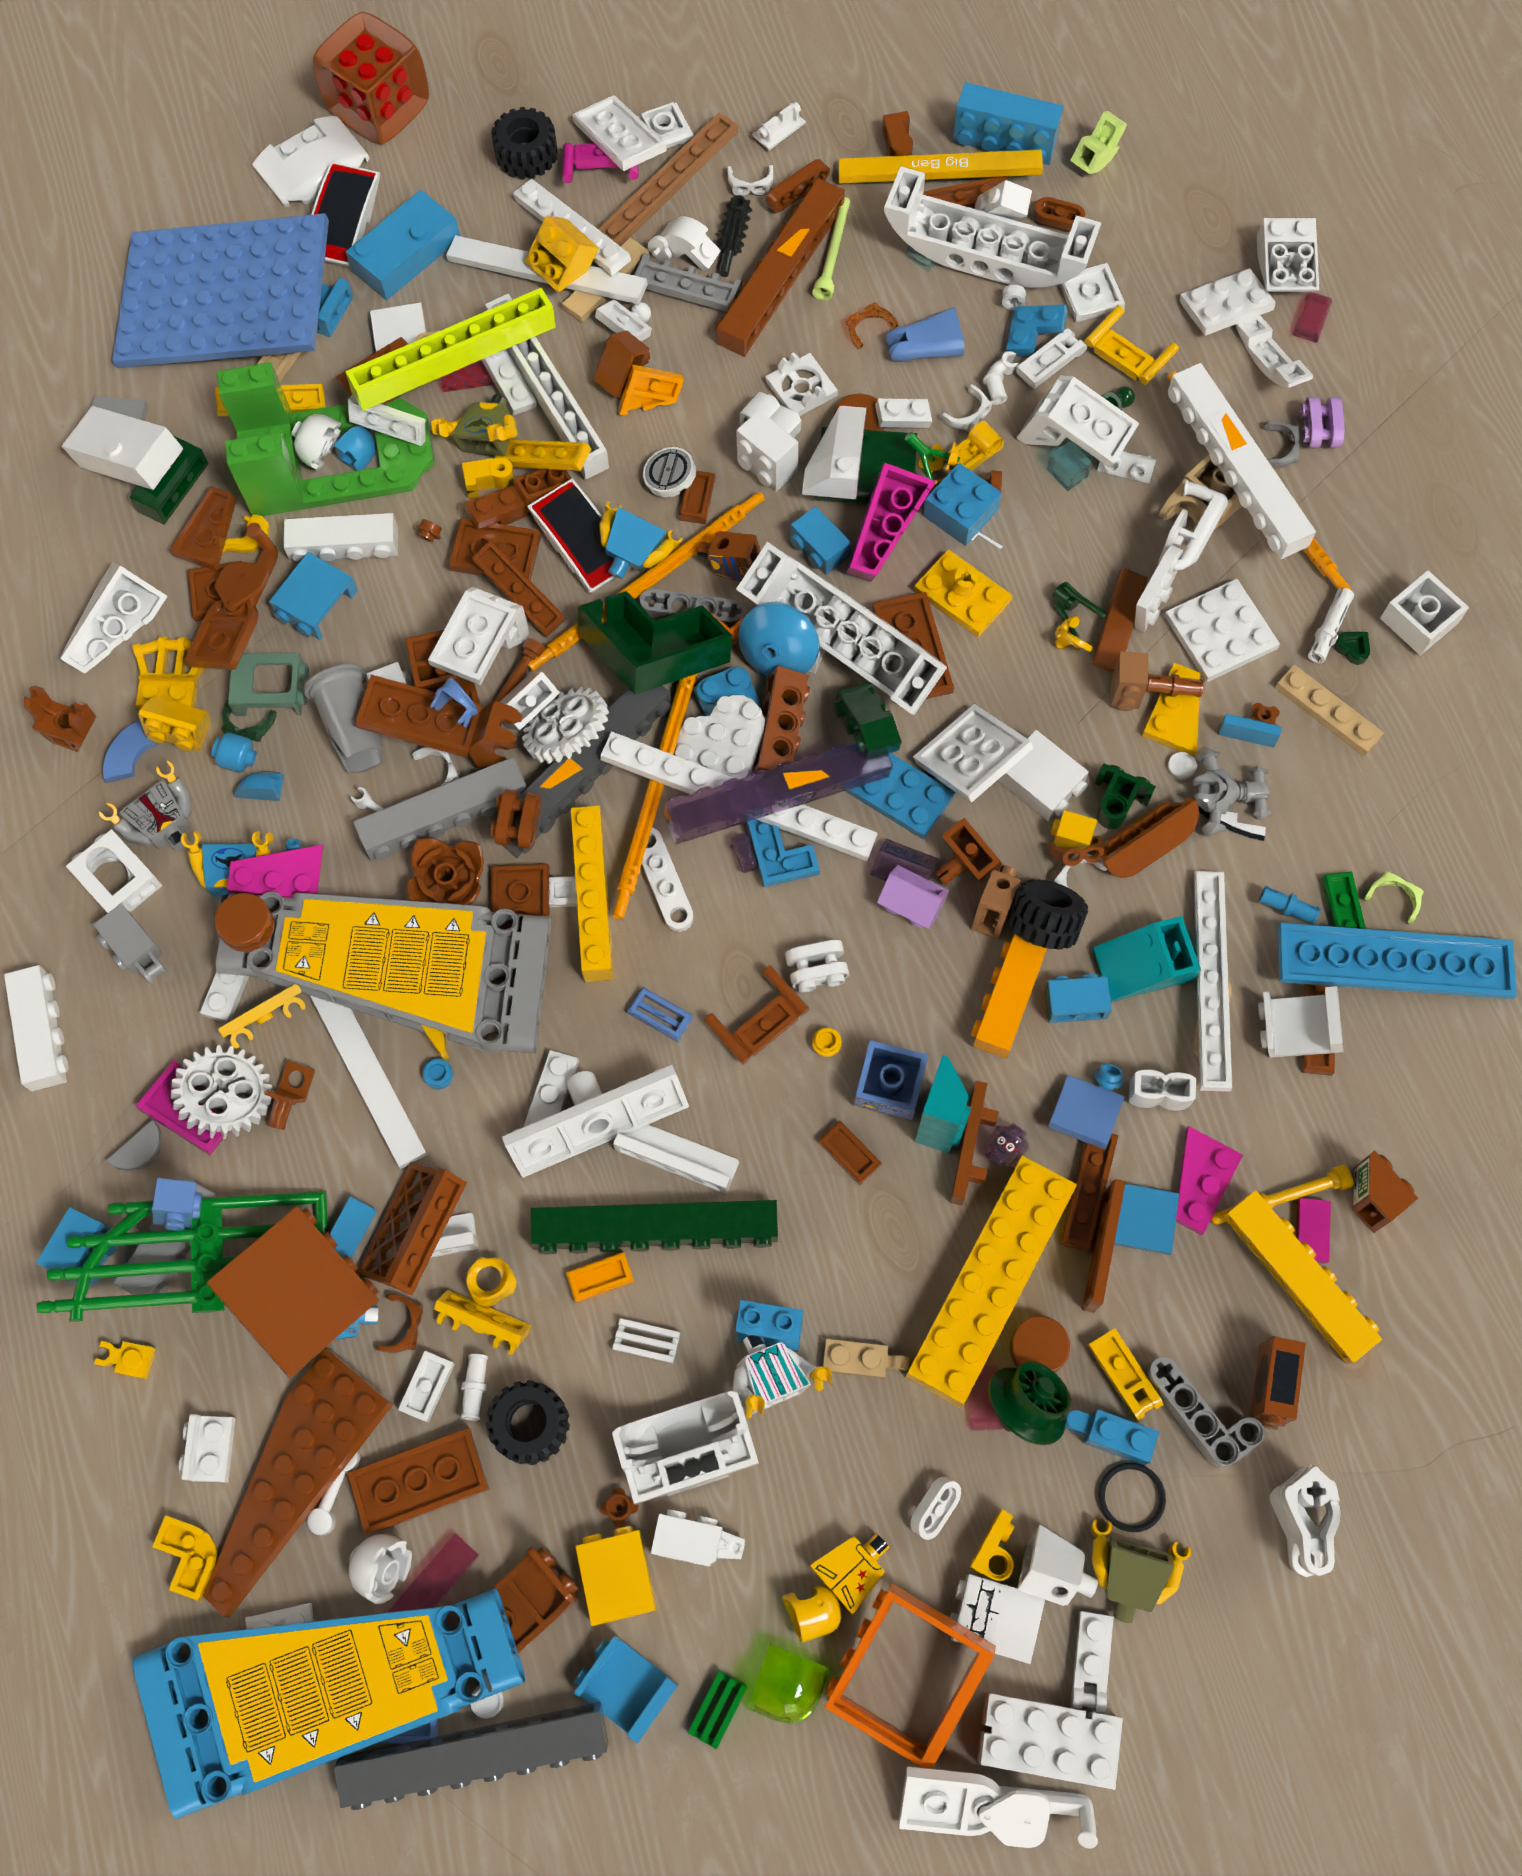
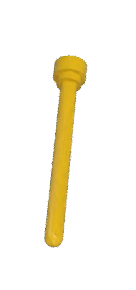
[1211,1164,1354,1225]

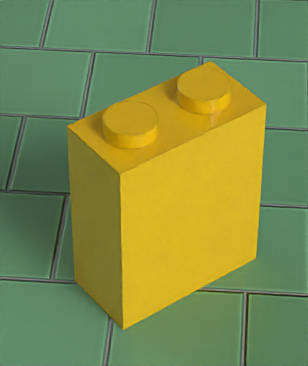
[575,1526,657,1626]

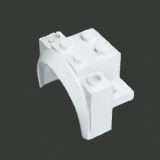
[612,1391,759,1504]

